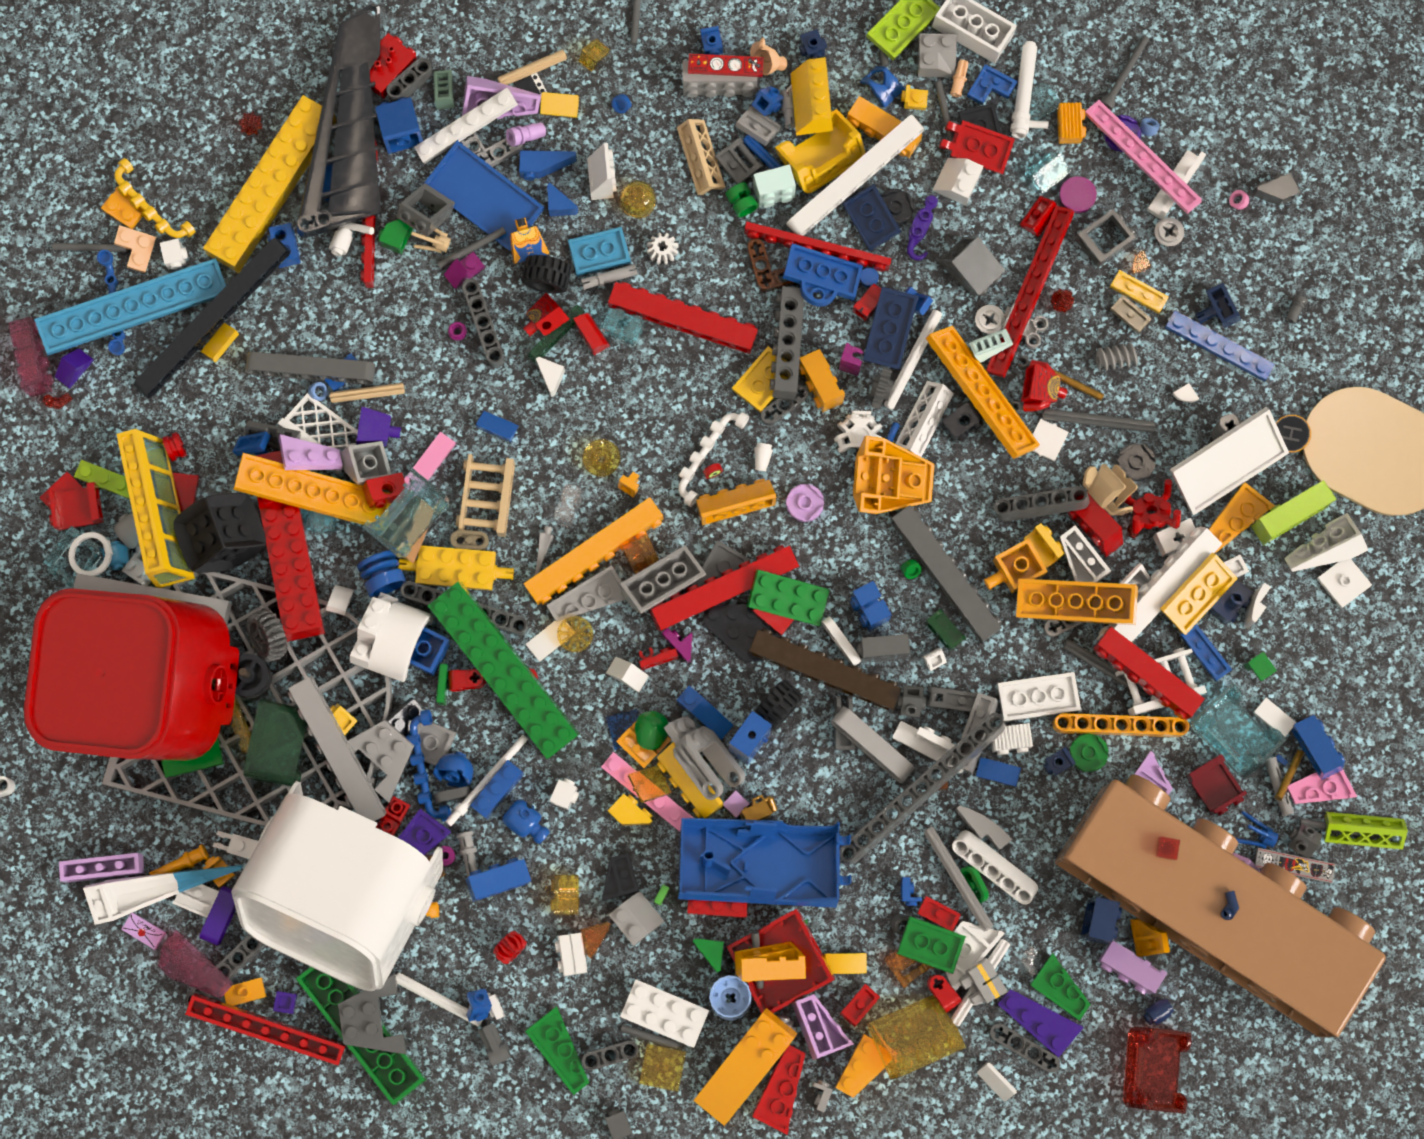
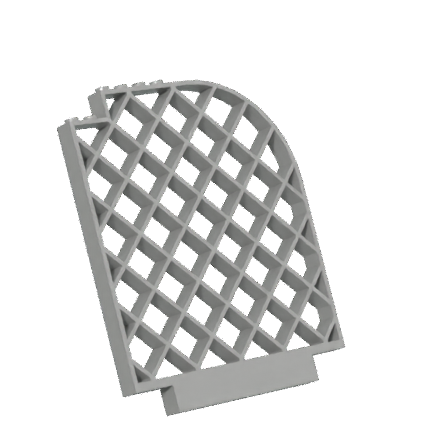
[102,561,393,827]

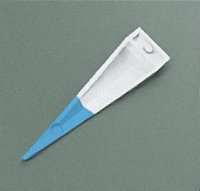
[83,865,243,925]

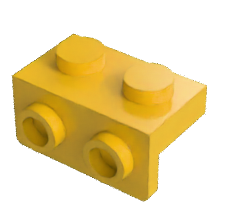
[1024,523,1064,568]

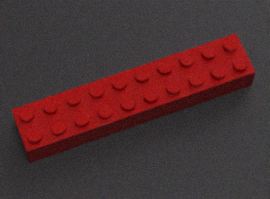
[256,450,325,642]

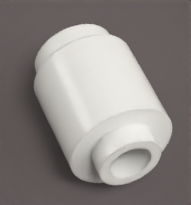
[329,227,353,257]

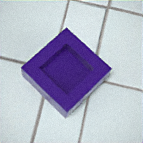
[273,991,298,1014]

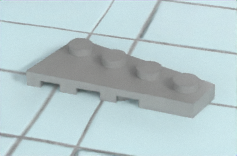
[546,565,626,622]

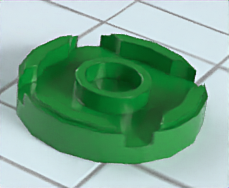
[1069,733,1109,772]

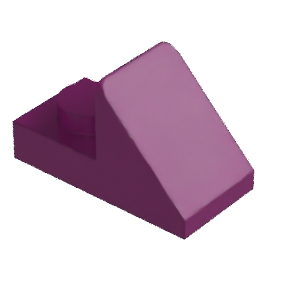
[444,252,485,290]
[662,628,693,664]

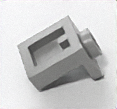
[812,1080,832,1112]

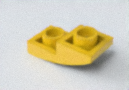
[824,953,867,974]

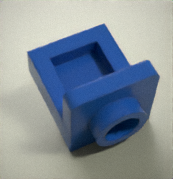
[905,287,934,315]
[466,989,492,1022]

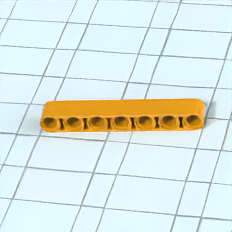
[1052,713,1189,737]

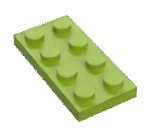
[866,0,940,60]

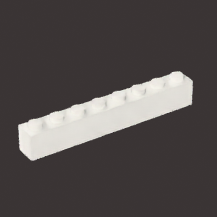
[1096,526,1222,642]

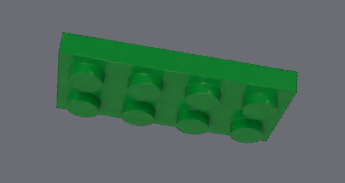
[747,569,830,626]

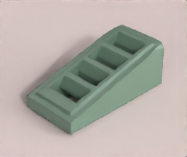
[433,70,455,110]

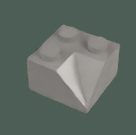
[918,34,957,77]
[340,441,391,485]

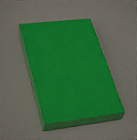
[162,737,224,778]
[897,916,966,974]

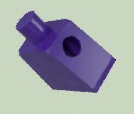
[356,407,401,447]

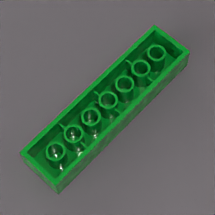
[296,967,427,1105]

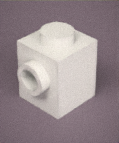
[160,239,188,270]
[550,778,579,810]

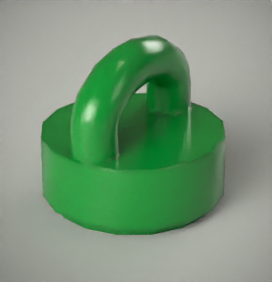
[900,559,921,579]

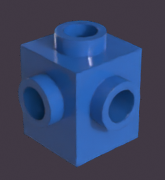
[751,86,784,116]

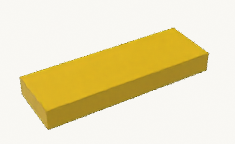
[1110,270,1169,314]

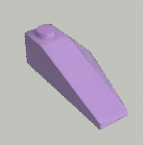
[462,76,541,119]

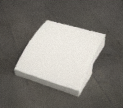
[1244,583,1271,629]

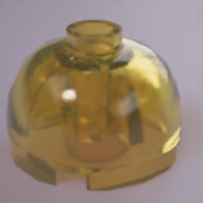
[619,180,656,219]

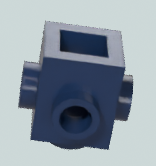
[799,29,827,60]

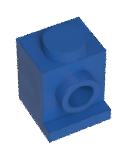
[700,26,723,55]

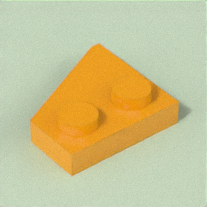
[1130,918,1170,957]

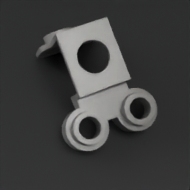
[1002,303,1048,349]

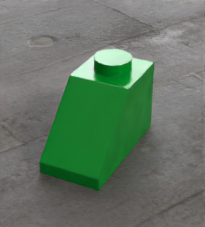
[378,219,414,255]

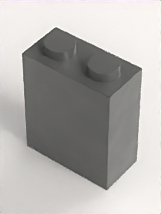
[856,634,910,663]

